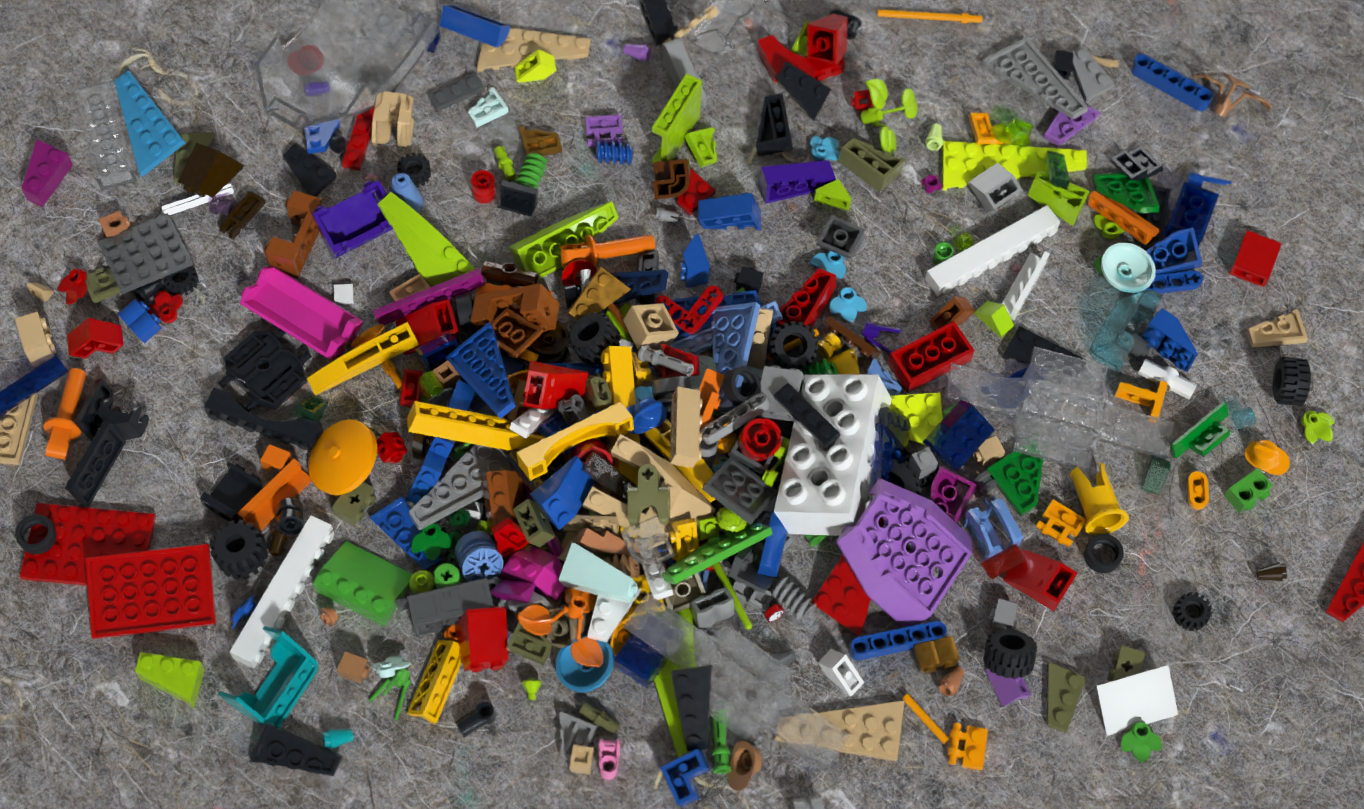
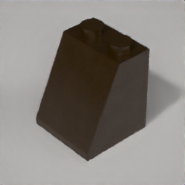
[177,143,245,198]

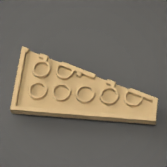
[477,28,591,72]
[775,701,905,761]

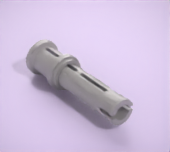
[638,345,694,376]

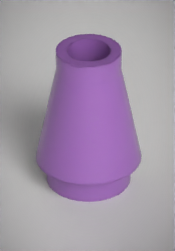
[624,44,651,62]

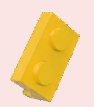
[669,518,698,563]

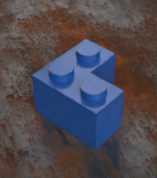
[660,749,711,807]

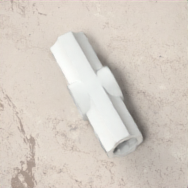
[1138,359,1197,399]

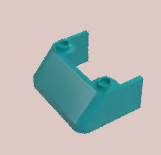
[218,626,318,727]

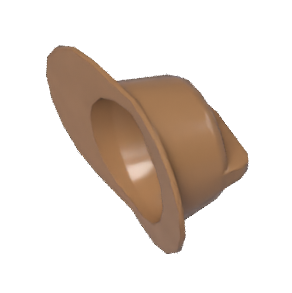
[727,741,762,791]

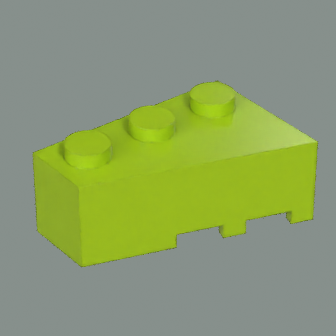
[135,652,205,708]

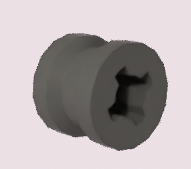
[973,470,998,495]

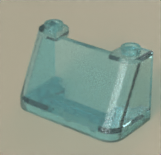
[1089,290,1163,372]

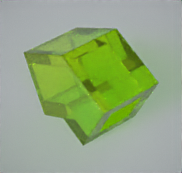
[954,232,974,251]

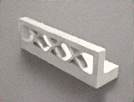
[1002,251,1050,321]

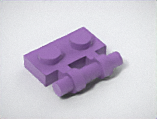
[585,115,624,148]

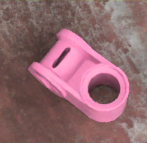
[599,738,620,780]

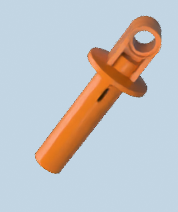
[560,234,655,268]
[43,368,86,460]

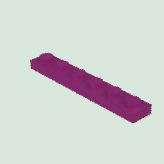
[373,268,486,325]

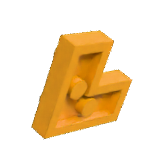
[969,113,1013,144]

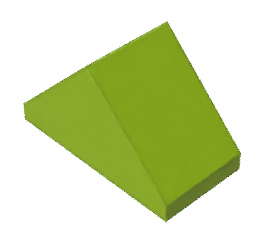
[814,179,852,211]
[974,301,1014,338]

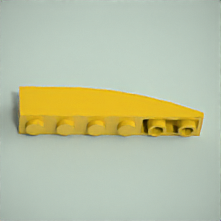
[307,322,419,396]
[641,419,716,503]

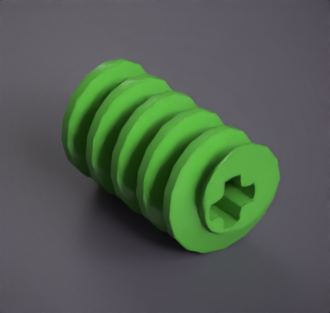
[515,153,548,189]
[434,563,461,589]

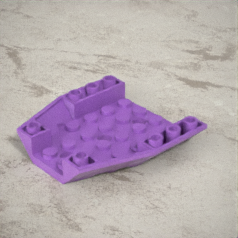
[836,479,972,628]

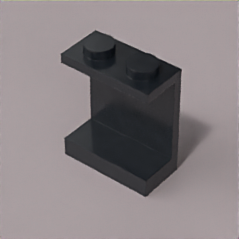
[200,462,263,524]

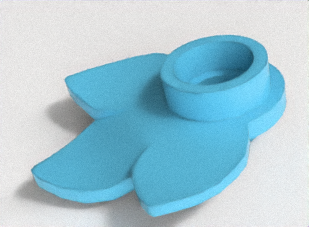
[810,136,840,162]
[810,251,846,279]
[829,287,867,323]

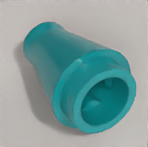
[322,729,354,750]

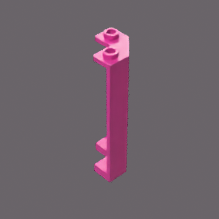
[239,265,363,360]

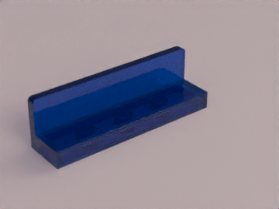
[0,355,68,416]

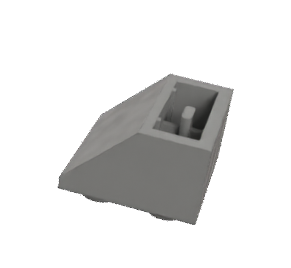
[967,163,1023,213]

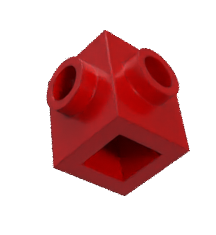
[376,432,408,464]

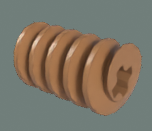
[599,553,640,578]

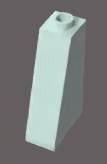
[559,543,638,604]

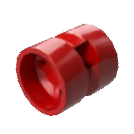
[471,170,496,204]

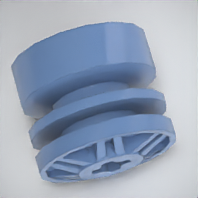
[454,531,503,581]

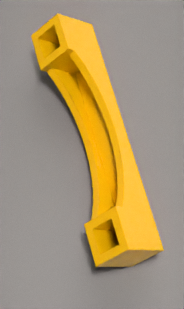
[517,402,634,481]

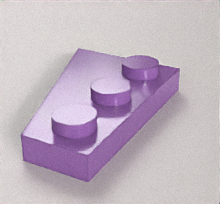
[1044,105,1101,146]

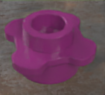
[921,175,942,194]

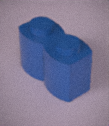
[118,299,162,343]

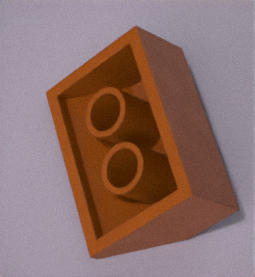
[482,470,524,535]

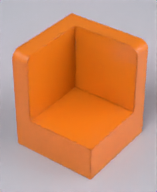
[260,444,292,471]

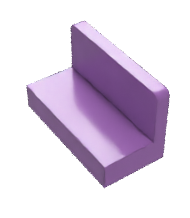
[986,669,1031,706]

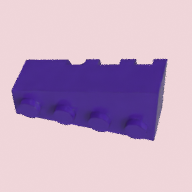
[759,160,836,204]

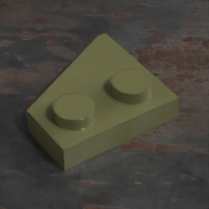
[506,622,552,665]

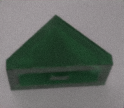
[295,395,329,422]
[1141,455,1171,496]

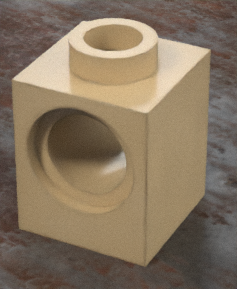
[972,436,1005,468]

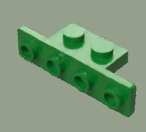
[1171,401,1230,459]

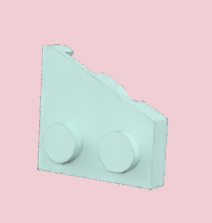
[468,87,509,127]

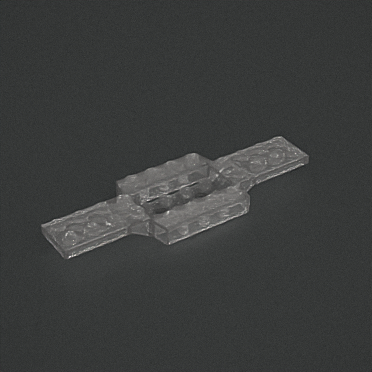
[624,593,850,770]

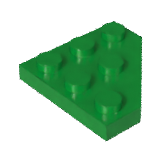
[1092,173,1160,213]
[986,440,1044,517]

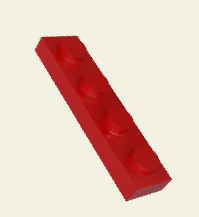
[342,104,375,171]

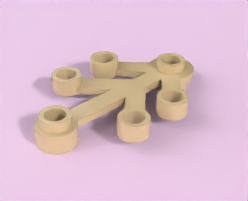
[662,5,720,50]

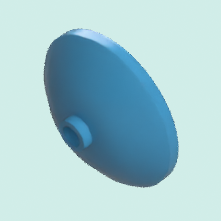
[555,633,614,692]

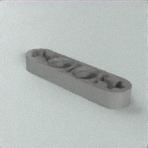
[700,393,770,444]

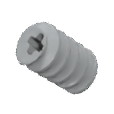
[772,576,817,620]

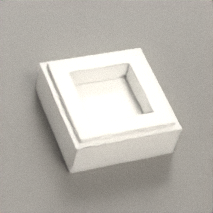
[334,284,354,304]

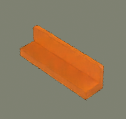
[1088,191,1159,245]
[238,459,312,532]

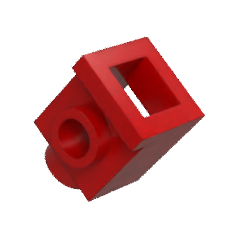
[851,89,874,112]

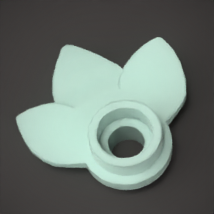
[372,656,412,678]

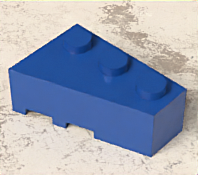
[698,193,761,230]

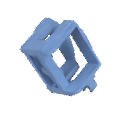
[963,495,1023,564]

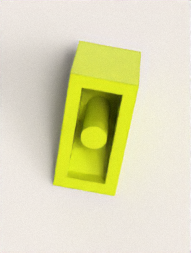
[514,49,556,83]

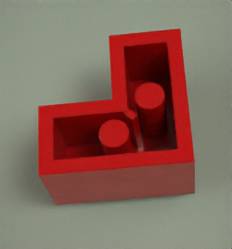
[67,318,124,359]

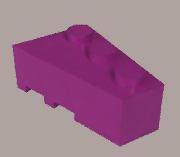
[21,140,73,207]

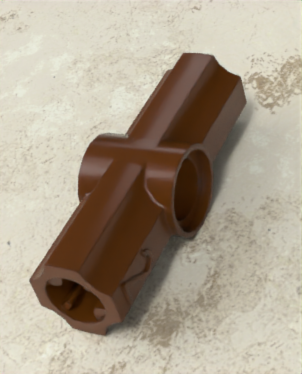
[481,261,539,287]

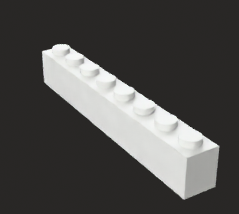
[925,205,1060,296]
[230,515,334,668]

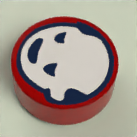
[764,604,784,622]

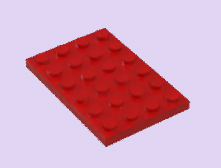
[19,503,156,586]
[86,544,216,639]

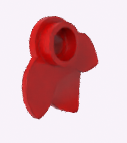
[57,269,87,305]
[147,291,183,323]

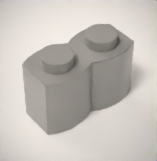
[691,588,735,628]

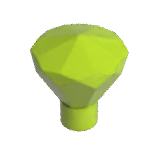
[522,677,541,700]

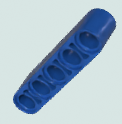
[1131,54,1213,111]
[849,621,947,660]

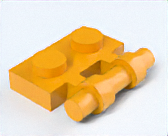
[1036,499,1087,547]
[947,723,988,771]

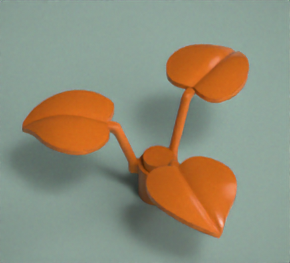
[517,588,603,667]

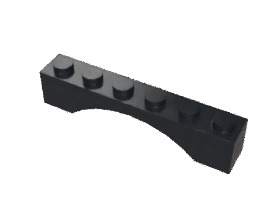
[204,388,324,450]

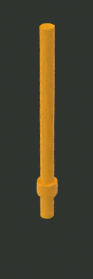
[877,9,983,24]

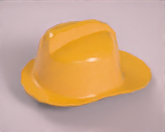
[1244,440,1290,475]

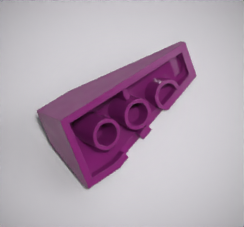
[930,467,977,523]

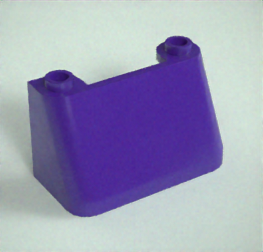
[312,180,393,259]

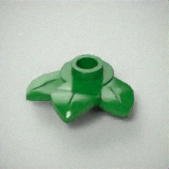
[411,522,451,561]

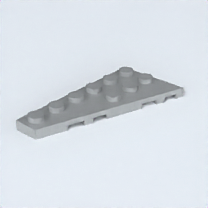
[982,37,1088,120]
[409,444,515,530]

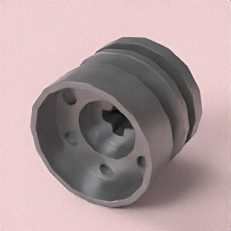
[650,376,692,416]

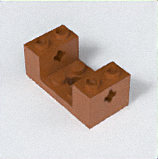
[264,190,323,279]
[471,283,560,332]

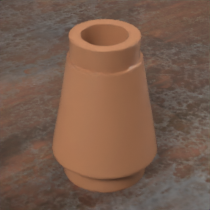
[938,666,965,697]

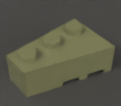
[838,138,906,192]

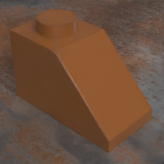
[929,297,975,330]

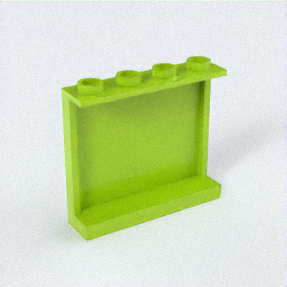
[651,73,703,165]

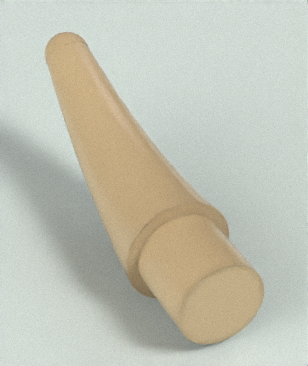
[1091,54,1119,68]

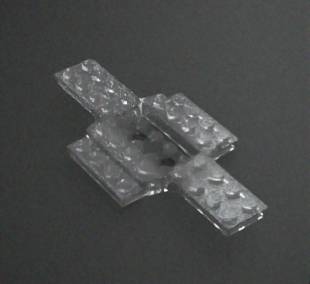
[943,346,1174,471]

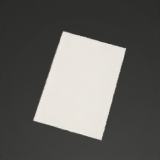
[1097,665,1178,736]

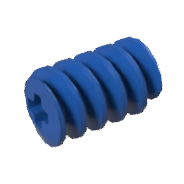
[596,140,634,166]

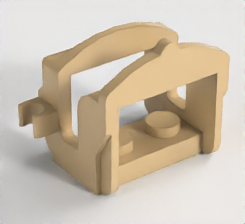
[372,91,414,147]

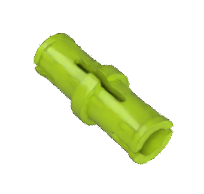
[494,146,517,181]

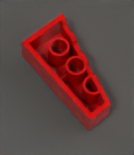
[776,268,836,340]

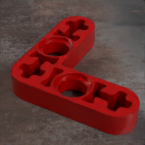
[655,285,723,334]

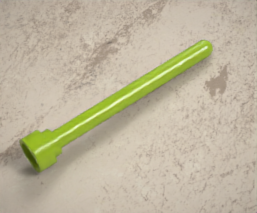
[713,562,752,630]

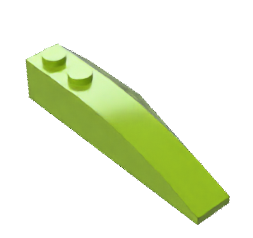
[377,192,475,287]
[509,201,619,279]

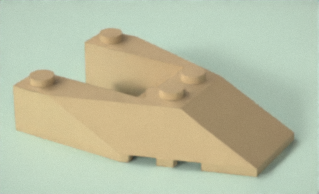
[583,434,716,543]

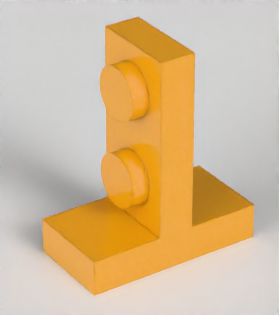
[1114,380,1168,423]

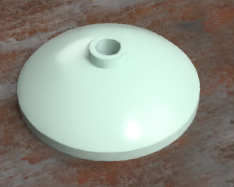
[1101,243,1156,293]

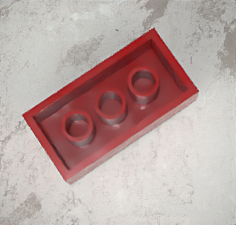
[888,321,975,393]

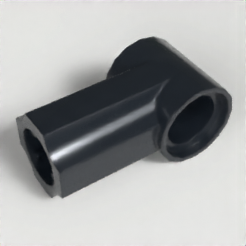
[455,702,496,738]

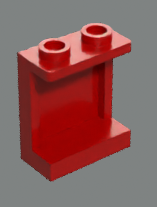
[1229,230,1282,287]

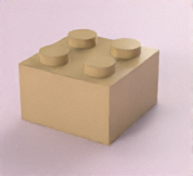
[623,303,679,350]
[15,311,57,368]

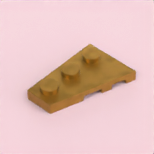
[567,267,631,320]

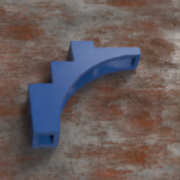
[406,380,475,504]

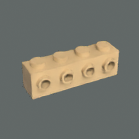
[670,387,703,468]

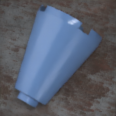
[388,173,423,213]

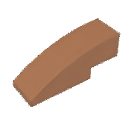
[573,528,640,556]

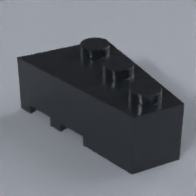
[756,93,793,157]

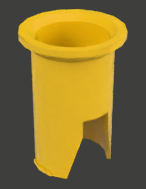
[1069,462,1129,536]

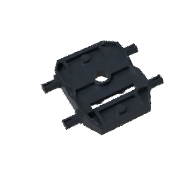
[218,329,312,412]

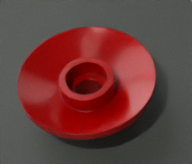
[561,260,597,286]

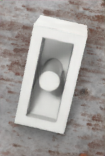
[818,649,864,696]

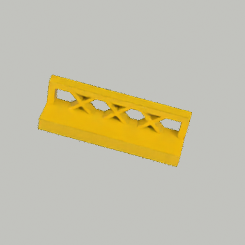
[407,640,462,724]

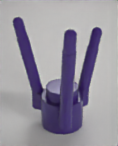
[862,322,902,354]

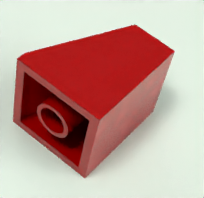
[807,14,847,65]
[455,607,509,672]

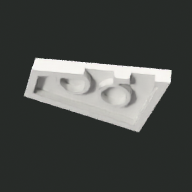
[587,588,641,643]

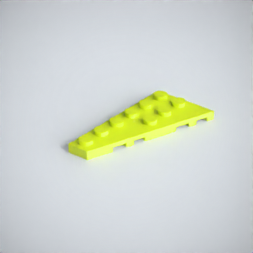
[885,393,945,450]

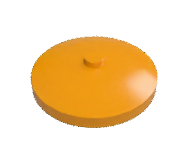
[308,419,377,495]

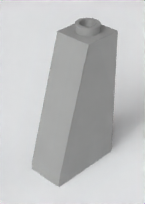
[663,38,707,111]

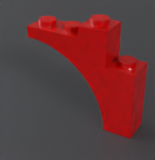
[756,35,845,83]

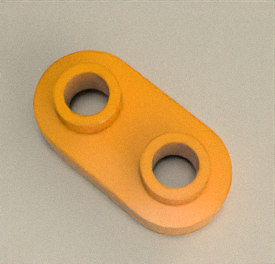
[1187,471,1209,510]

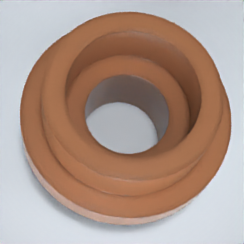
[320,606,338,626]

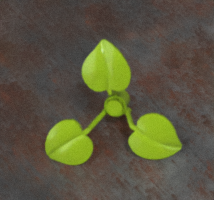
[861,79,918,155]

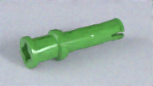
[711,710,731,774]

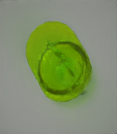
[992,118,1033,146]

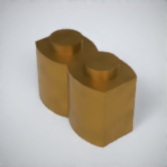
[913,636,960,674]

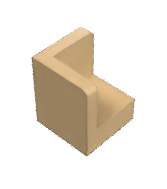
[570,745,594,775]

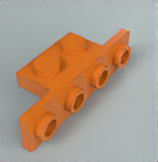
[698,369,724,432]

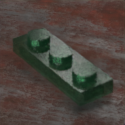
[1045,150,1070,187]

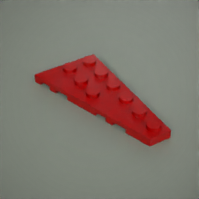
[811,517,884,637]
[1325,541,1364,623]

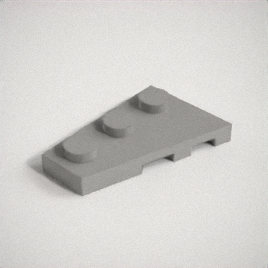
[1072,46,1115,103]

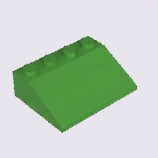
[313,541,413,627]

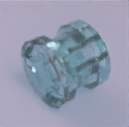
[1233,407,1256,429]

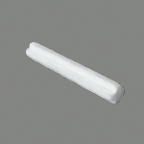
[162,183,234,215]

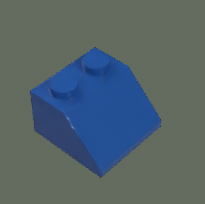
[679,233,710,288]

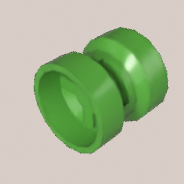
[932,242,953,265]

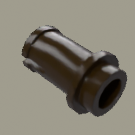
[268,529,287,556]

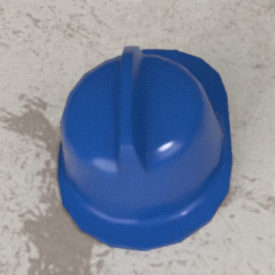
[627,398,667,434]

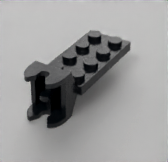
[65,398,149,508]

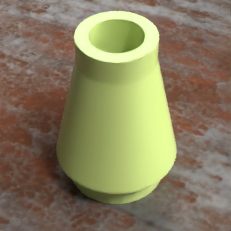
[925,124,943,151]

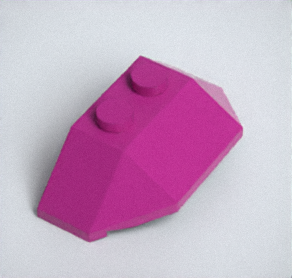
[498,545,567,602]

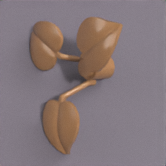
[1194,73,1271,118]

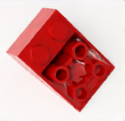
[395,299,460,355]
[523,361,588,409]
[1003,549,1078,612]

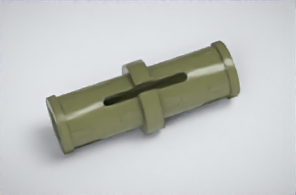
[579,702,620,735]

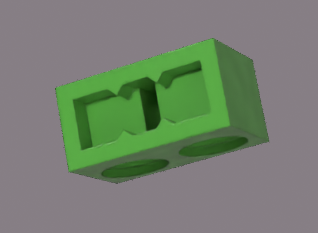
[1224,468,1273,513]

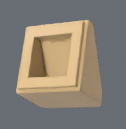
[27,283,54,302]

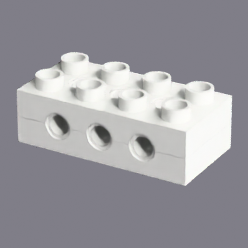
[774,375,892,536]

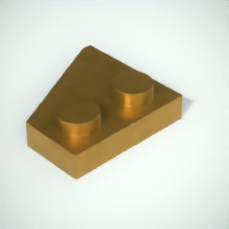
[519,126,562,156]

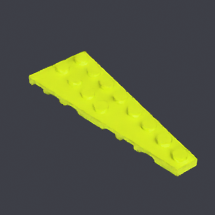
[942,141,1087,190]

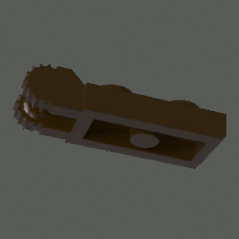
[219,191,266,239]

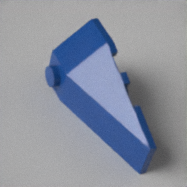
[1146,228,1202,275]

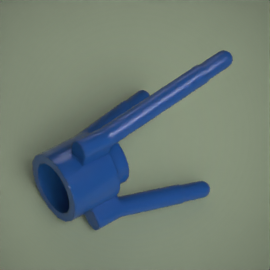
[1187,172,1232,204]

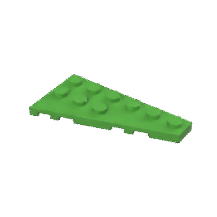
[662,522,773,585]

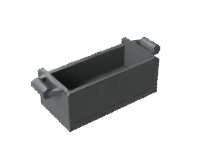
[396,577,500,637]

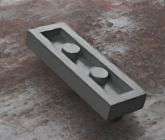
[428,74,485,112]

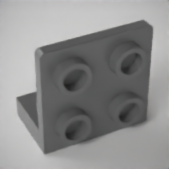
[729,544,778,593]

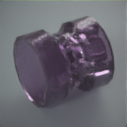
[210,196,234,217]

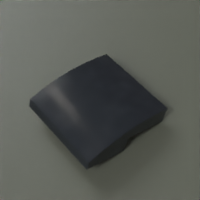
[1111,146,1163,181]

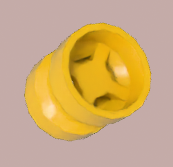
[817,332,842,359]

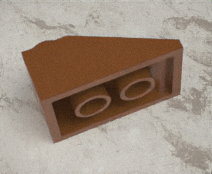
[491,308,544,358]

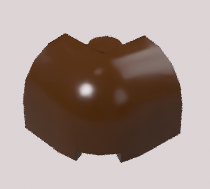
[653,158,691,199]

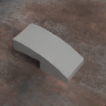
[732,581,773,612]

